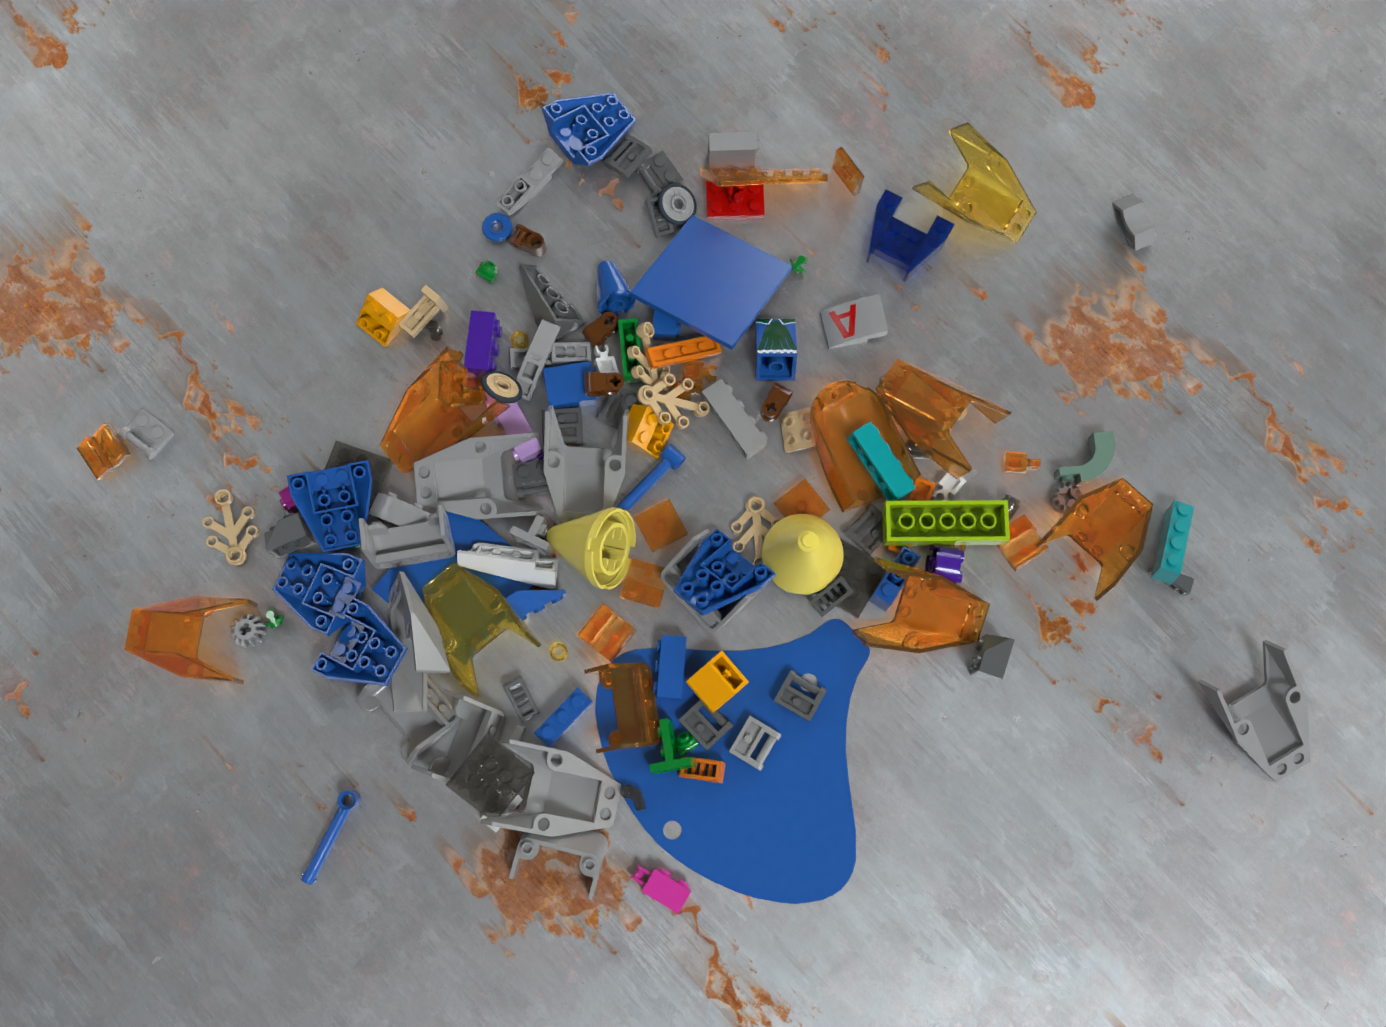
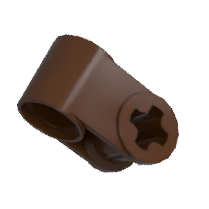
[508,224,547,257]
[582,312,619,347]
[584,372,624,397]
[761,382,793,422]

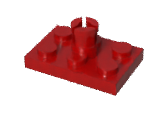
[706,180,765,220]

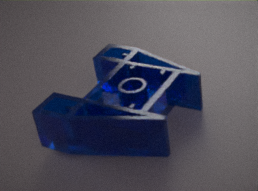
[866,189,955,282]

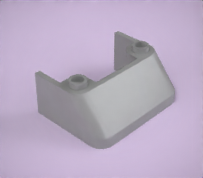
[359,504,455,569]
[661,529,763,632]
[411,689,505,790]
[509,830,608,900]

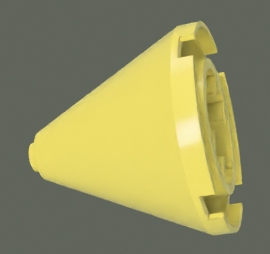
[546,507,636,590]
[762,514,843,595]

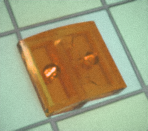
[76,423,131,480]
[996,514,1049,572]
[620,558,666,608]
[577,604,637,663]

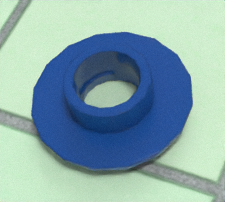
[482,213,513,242]

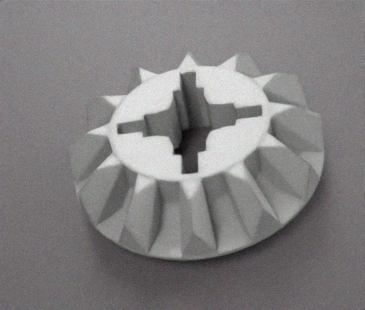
[1050,482,1083,514]

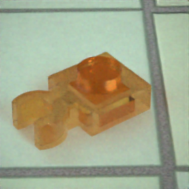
[682,360,718,383]

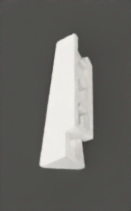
[457,543,559,590]

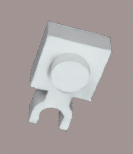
[593,345,619,373]
[931,468,966,501]

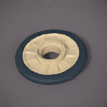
[481,371,523,403]

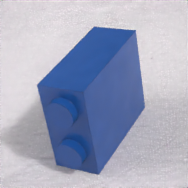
[543,361,600,409]

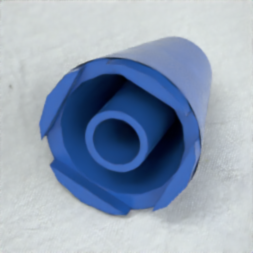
[596,260,636,316]

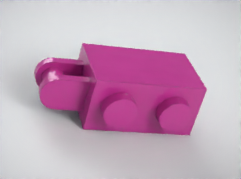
[630,865,691,914]

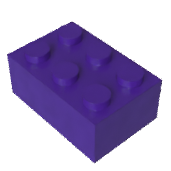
[463,310,502,381]

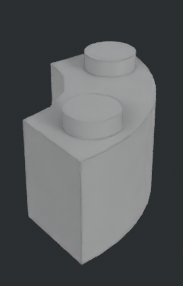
[1112,193,1157,251]
[368,491,430,527]

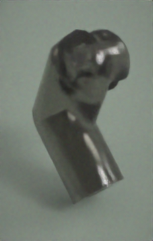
[424,320,443,341]
[620,785,646,811]

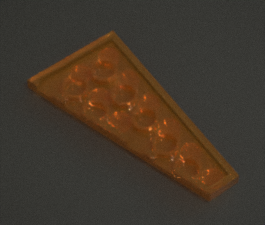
[700,166,828,186]

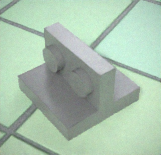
[509,514,553,558]

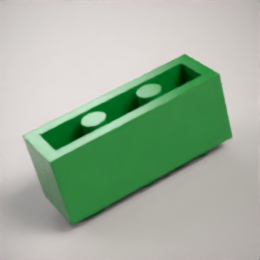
[618,318,643,383]

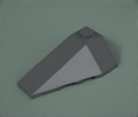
[519,264,585,338]

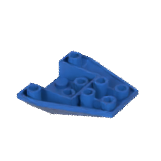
[542,92,636,166]
[287,460,373,552]
[673,529,776,616]
[272,553,366,636]
[310,597,408,686]

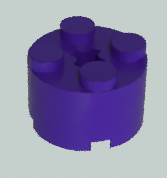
[925,544,964,588]

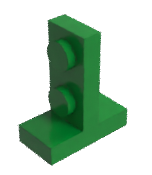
[649,718,696,774]

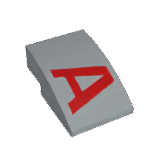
[820,294,889,349]

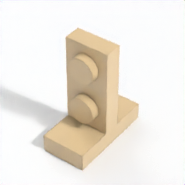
[398,285,449,338]

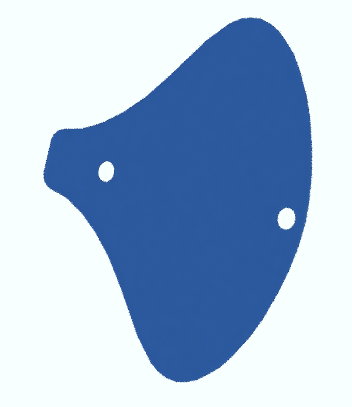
[595,619,870,904]

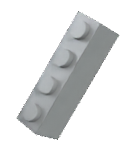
[701,379,767,460]

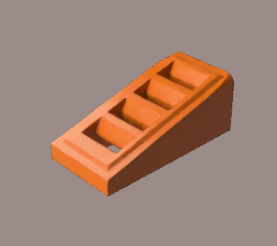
[679,756,726,784]

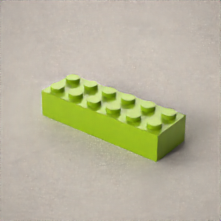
[882,500,1010,546]

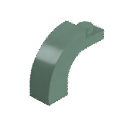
[1054,431,1115,486]

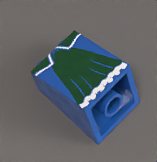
[755,319,798,381]

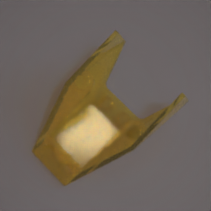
[912,122,1037,243]
[422,563,541,698]

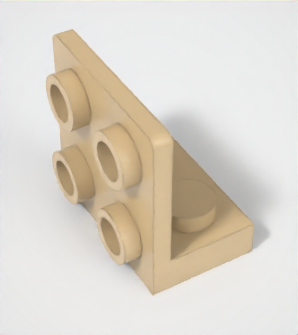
[780,405,831,453]

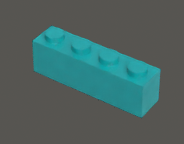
[846,421,916,501]
[1151,500,1194,585]

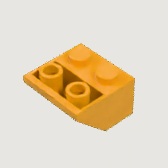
[356,287,410,347]
[627,404,674,459]
[686,651,749,714]

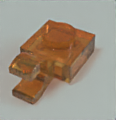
[669,381,704,401]
[1005,452,1041,474]

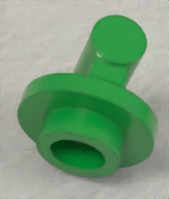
[789,255,808,274]
[475,261,498,284]
[264,607,285,628]
[674,732,699,756]

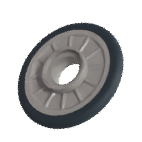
[658,184,697,225]

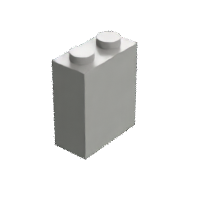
[708,131,760,168]

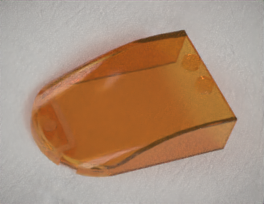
[810,380,921,513]

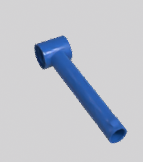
[616,444,686,511]
[301,790,361,885]

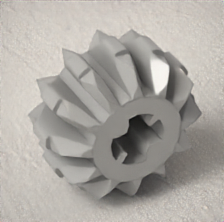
[229,613,266,648]

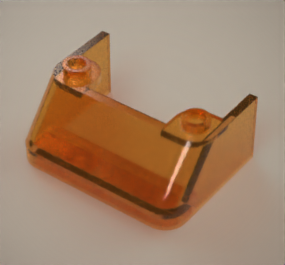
[584,663,661,754]

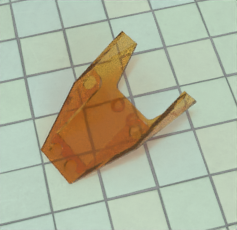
[379,346,511,474]
[875,359,1012,479]
[1035,478,1153,601]
[852,557,990,653]
[124,596,258,684]

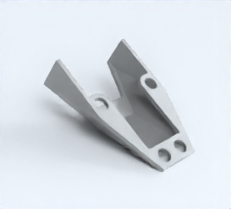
[544,405,629,524]
[413,432,545,519]
[388,571,450,713]
[1198,640,1311,783]
[480,739,621,837]

